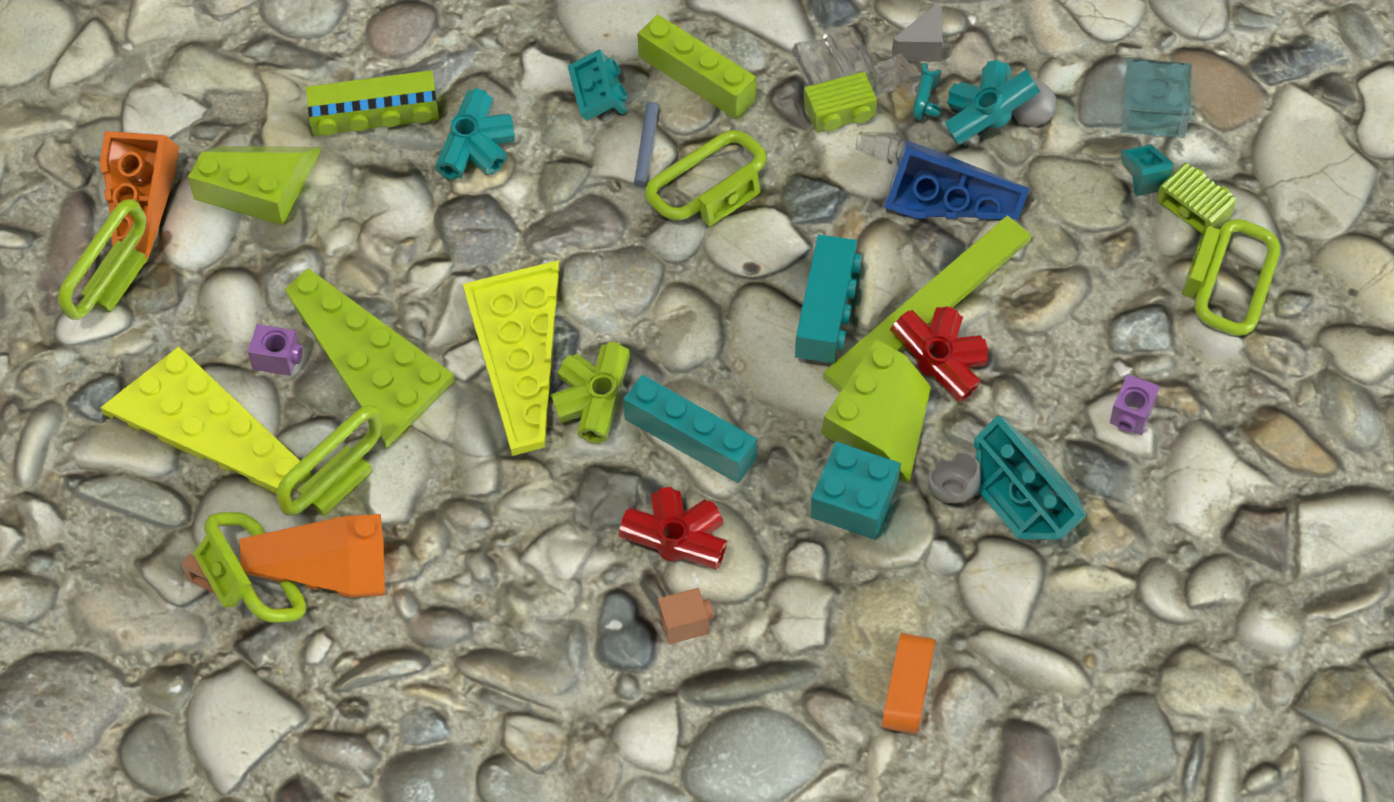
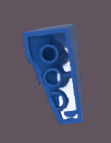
[884,140,1030,220]

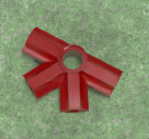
[890,306,988,402]
[619,487,727,570]

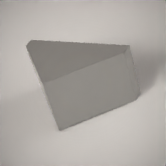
[892,3,943,62]

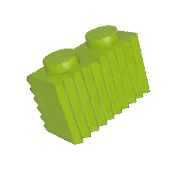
[803,71,877,133]
[1157,163,1236,234]

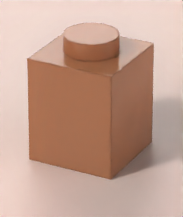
[658,588,714,645]

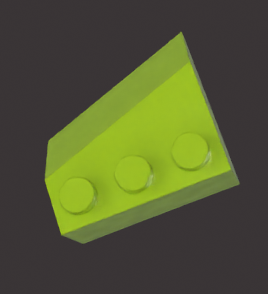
[188,146,321,226]
[821,339,931,484]

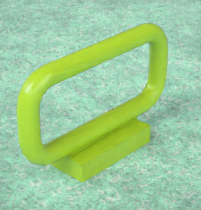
[645,130,767,227]
[58,199,147,320]
[1181,219,1281,336]
[276,405,383,517]
[193,512,306,623]

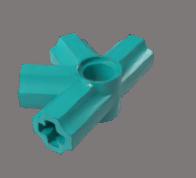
[944,60,1041,145]
[435,88,515,181]

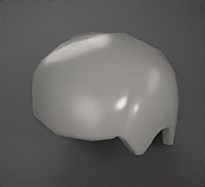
[1012,79,1057,127]
[928,451,981,503]

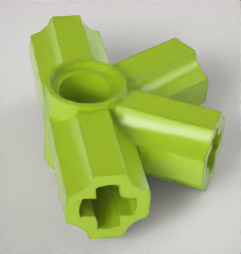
[551,342,630,444]

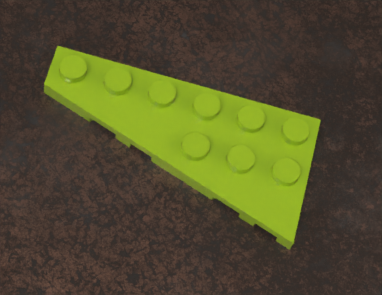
[285,268,455,449]

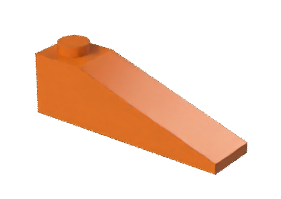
[100,131,180,262]
[239,514,385,598]

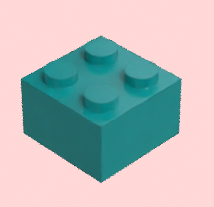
[811,442,901,540]

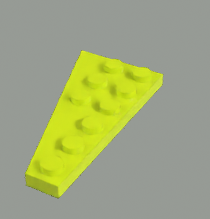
[463,260,559,456]
[100,346,311,493]

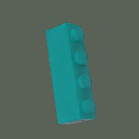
[795,234,862,364]
[623,374,757,484]

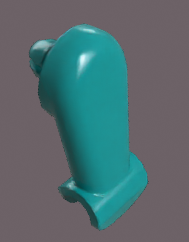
[913,63,942,121]

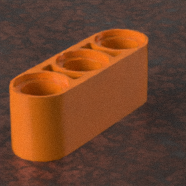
[882,632,936,735]

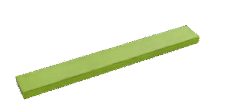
[823,215,1031,392]

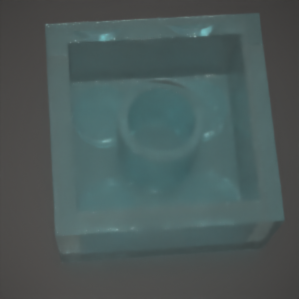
[1120,58,1192,138]

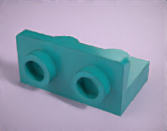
[567,49,628,121]

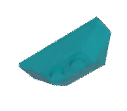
[974,415,1087,540]

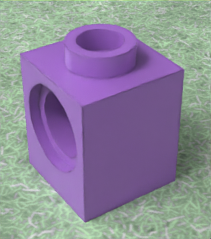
[248,324,303,376]
[1110,374,1159,435]

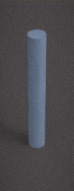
[634,102,659,187]

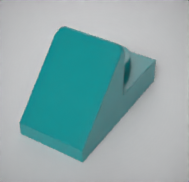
[1121,144,1173,196]

